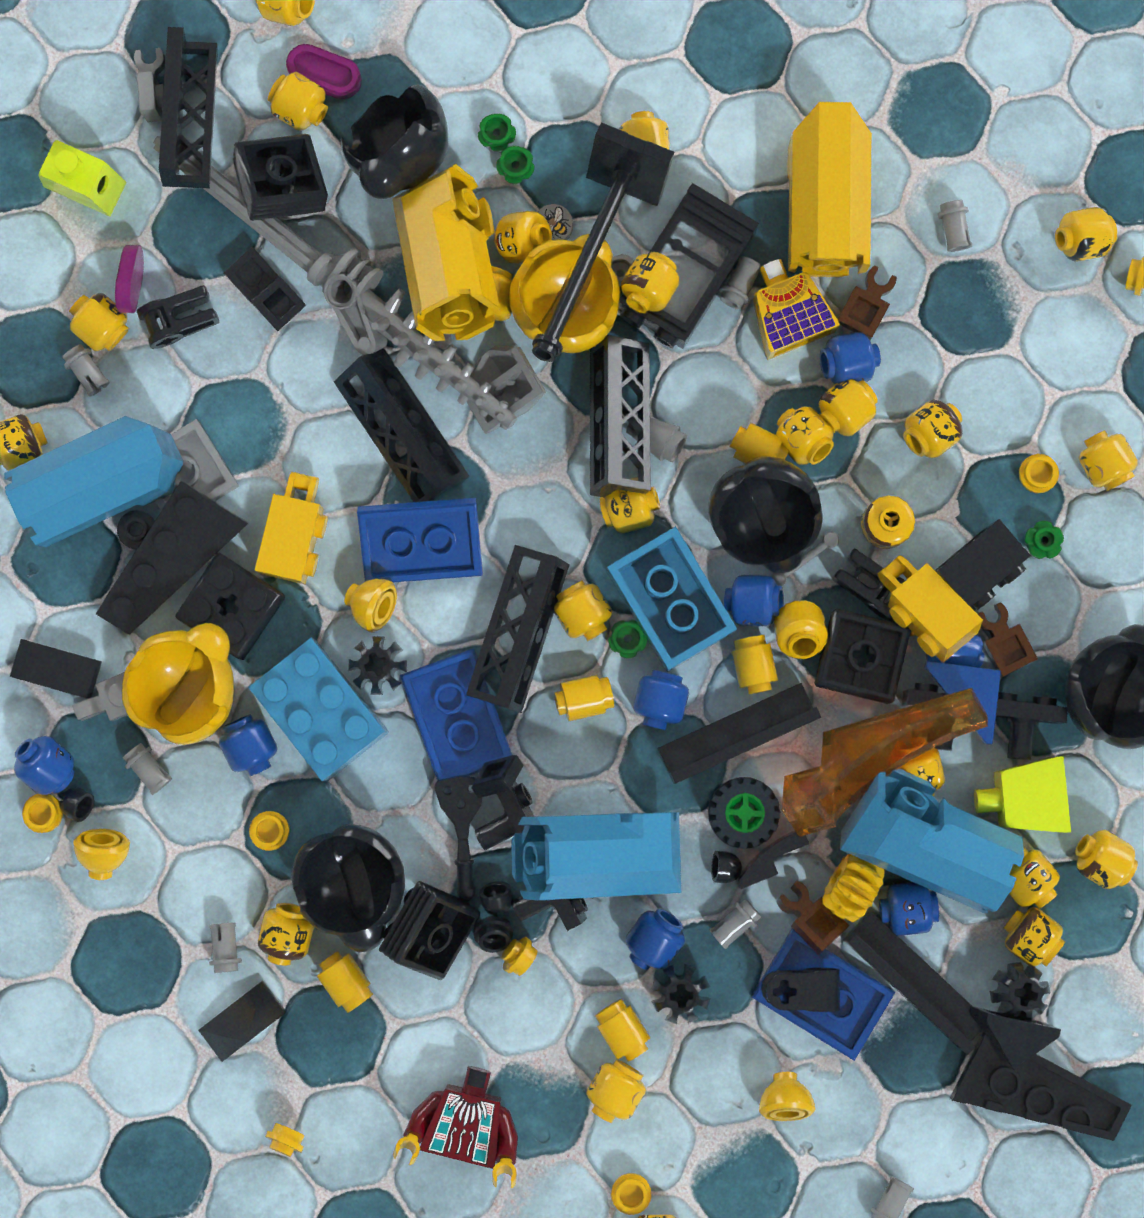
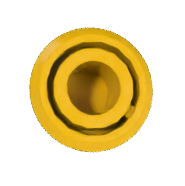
[344,579,397,633]
[73,829,130,880]
[759,1072,816,1121]

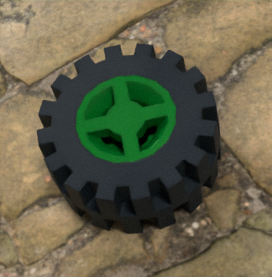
[708,777,781,849]

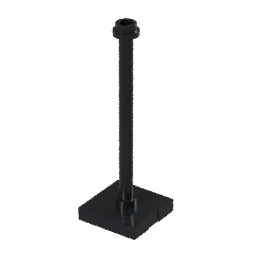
[532,122,675,362]

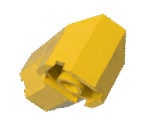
[787,102,872,277]
[392,164,500,341]

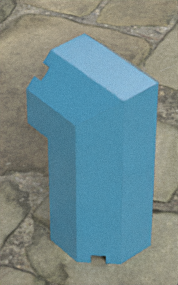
[4,416,184,547]
[840,769,1024,913]
[511,812,682,900]

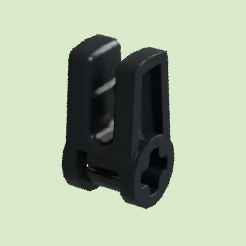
[136,285,219,349]
[832,548,905,622]

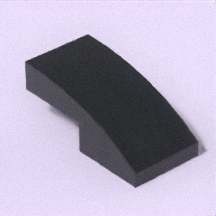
[223,247,306,331]
[10,639,102,699]
[736,828,809,889]

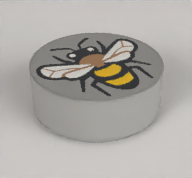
[538,204,573,240]

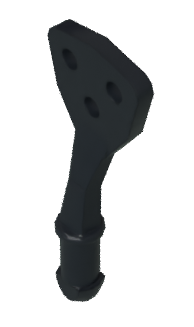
[434,775,483,901]

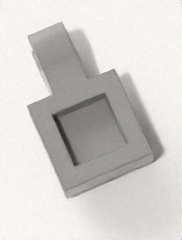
[134,48,166,122]
[72,672,127,721]

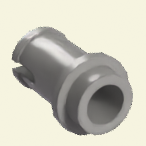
[938,200,972,252]
[720,256,762,309]
[62,344,110,397]
[123,743,172,795]
[709,899,761,949]
[209,923,242,973]
[870,1176,914,1218]

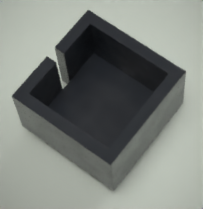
[935,519,1031,611]

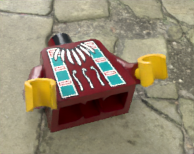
[393,1066,518,1188]

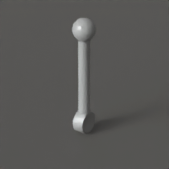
[772,532,839,586]

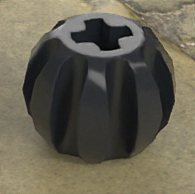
[348,636,407,695]
[989,962,1050,1021]
[651,964,711,1024]

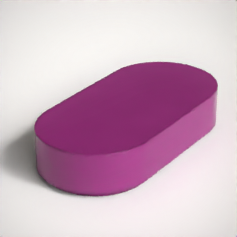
[286,44,362,99]
[115,245,144,313]

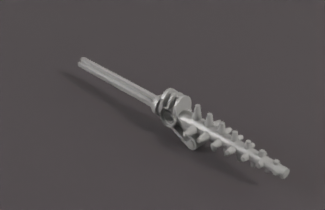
[153,136,518,430]

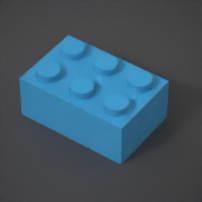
[606,526,737,672]
[248,638,389,781]

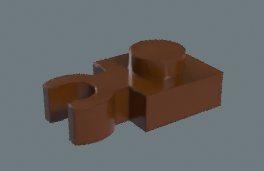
[838,265,897,340]
[978,602,1038,677]
[776,881,850,955]

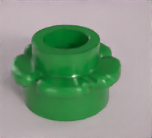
[478,114,516,152]
[496,146,535,184]
[1025,521,1064,559]
[608,620,647,658]

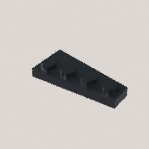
[96,481,248,635]
[950,1031,1132,1141]

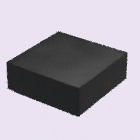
[471,755,524,798]

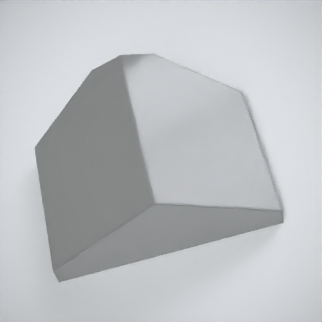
[467,345,546,434]

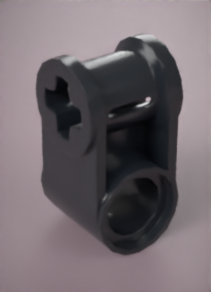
[761,968,840,1012]

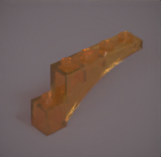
[782,688,988,837]

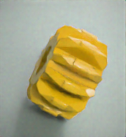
[822,854,884,923]

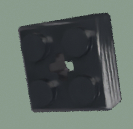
[232,134,328,221]
[175,553,285,660]
[814,609,911,704]
[379,881,481,980]

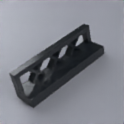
[159,27,218,189]
[590,335,651,498]
[334,348,470,502]
[466,545,570,713]
[657,683,822,784]
[843,911,982,1055]

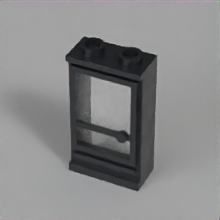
[618,183,759,349]

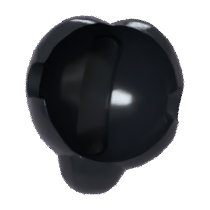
[341,84,448,199]
[708,456,823,574]
[1064,624,1144,749]
[291,824,405,952]

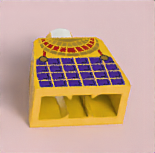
[753,259,840,360]

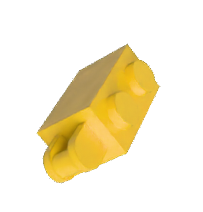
[255,472,328,585]
[878,555,983,663]

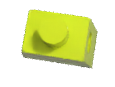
[38,140,127,217]
[974,756,1071,833]

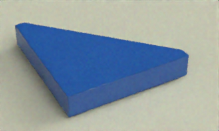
[924,661,1001,745]

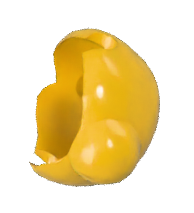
[509,234,620,353]
[122,623,234,745]

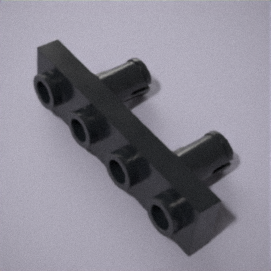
[902,683,1068,760]
[475,780,588,931]

